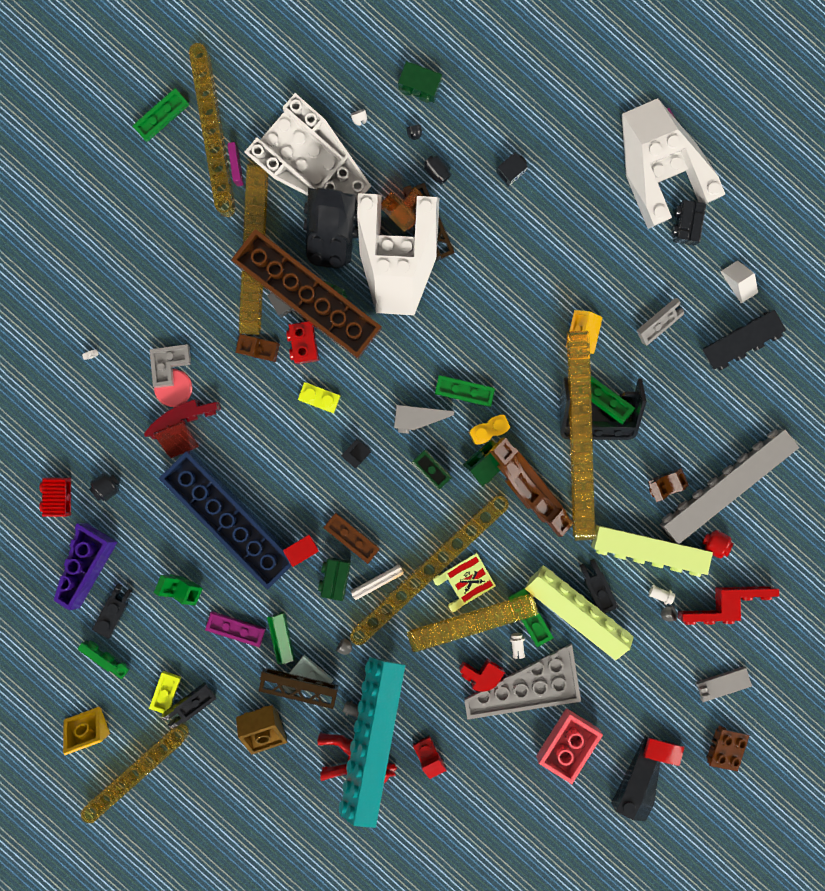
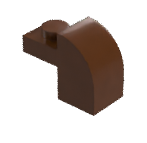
[648,468,689,502]

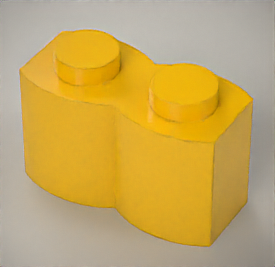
[468,415,510,444]

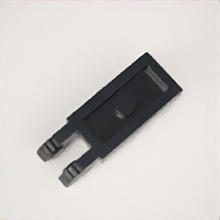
[579,559,618,614]
[92,583,133,639]
[161,682,217,729]

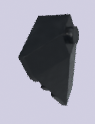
[611,735,660,821]

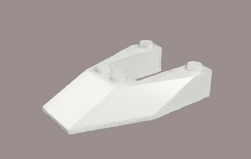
[622,98,725,229]
[357,193,440,315]

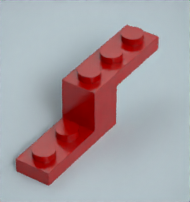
[678,586,779,625]

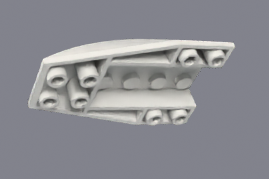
[245,93,371,203]

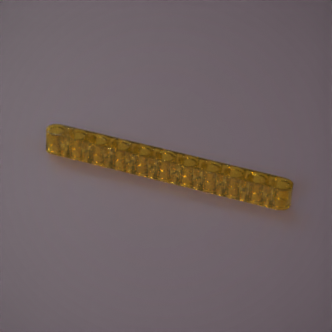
[567,331,595,541]
[350,495,509,645]

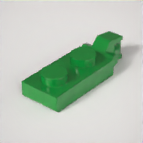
[78,641,130,679]

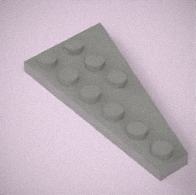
[464,643,581,720]

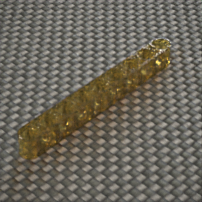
[189,43,235,217]
[239,164,268,335]

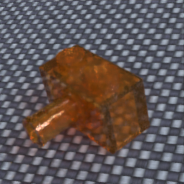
[381,187,424,232]

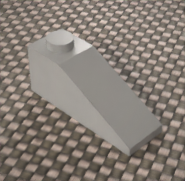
[394,405,454,434]

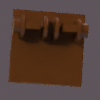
[706,726,750,772]

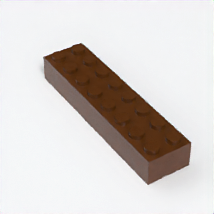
[231,229,382,360]

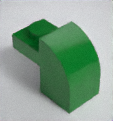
[153,574,203,606]

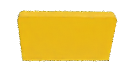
[566,310,602,354]

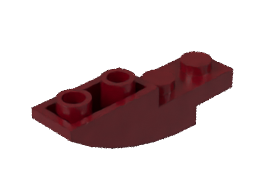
[144,399,221,440]

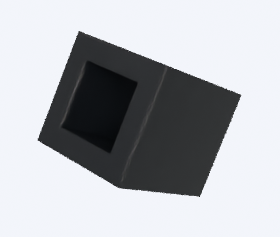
[496,152,528,187]

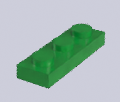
[132,88,189,142]
[576,374,635,424]
[435,375,495,407]
[508,587,553,647]

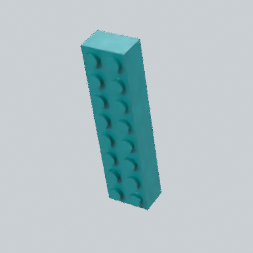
[339,657,405,828]

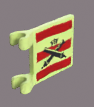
[433,553,496,612]

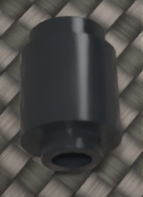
[424,155,452,185]

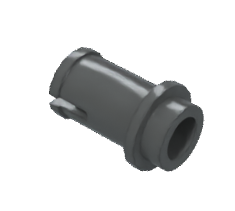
[342,701,359,718]

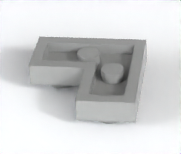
[150,344,191,388]

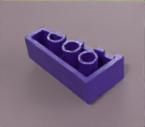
[53,523,118,610]

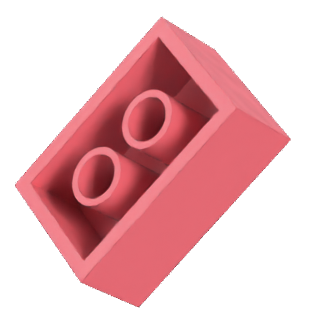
[536,708,603,784]

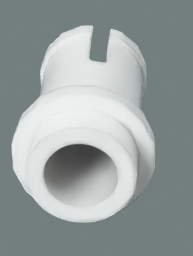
[649,585,675,605]
[510,633,525,659]

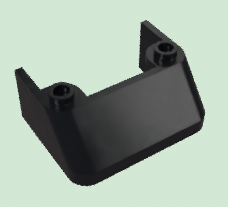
[560,378,647,440]

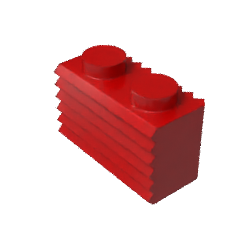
[39,477,71,517]

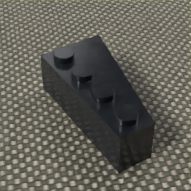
[701,310,786,371]

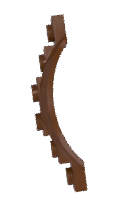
[490,438,574,537]

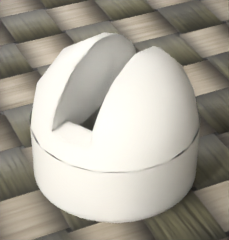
[351,109,367,126]

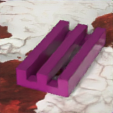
[227,142,244,186]

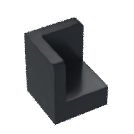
[341,439,371,469]

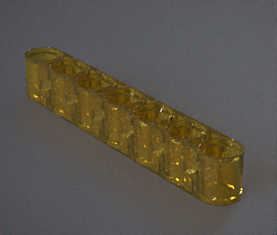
[407,594,539,652]
[81,724,189,823]

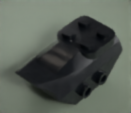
[303,188,358,268]

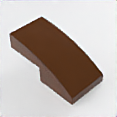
[235,334,280,362]

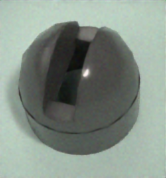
[661,606,677,622]
[336,638,352,655]

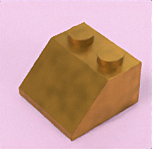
[236,705,287,755]

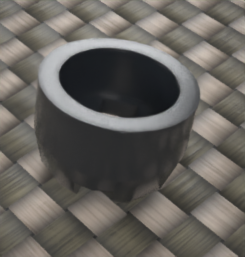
[406,125,422,140]

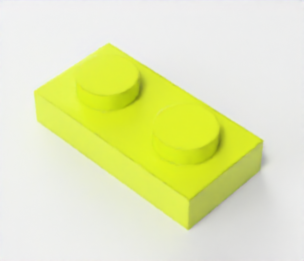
[298,382,341,413]
[149,671,181,713]

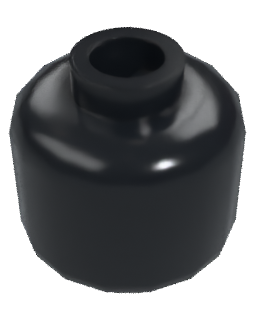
[89,473,120,501]

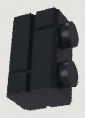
[671,200,706,246]

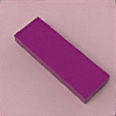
[205,611,266,648]

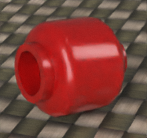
[702,530,734,559]

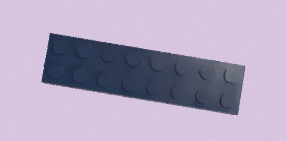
[158,451,292,590]

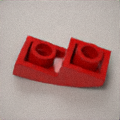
[643,737,684,766]

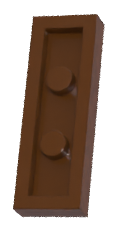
[324,513,380,564]

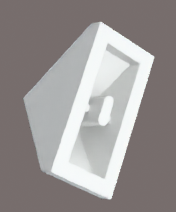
[720,261,758,303]

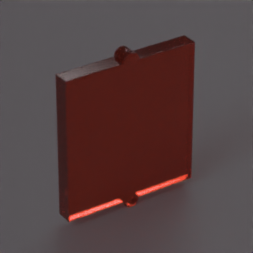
[154,421,199,458]

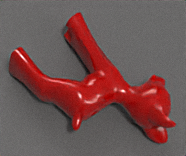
[317,732,397,784]

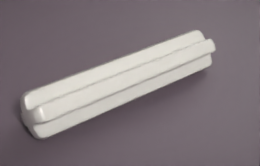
[351,565,404,600]

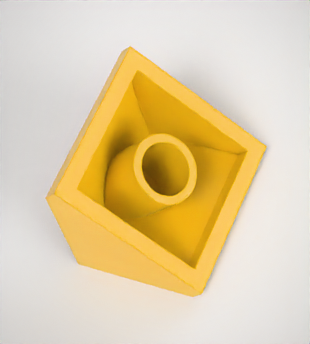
[63,707,110,755]

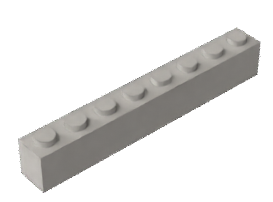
[659,429,800,544]

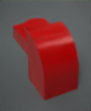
[459,658,505,692]

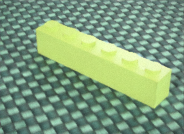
[591,525,713,577]
[525,565,634,661]

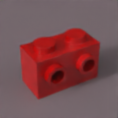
[286,322,319,364]

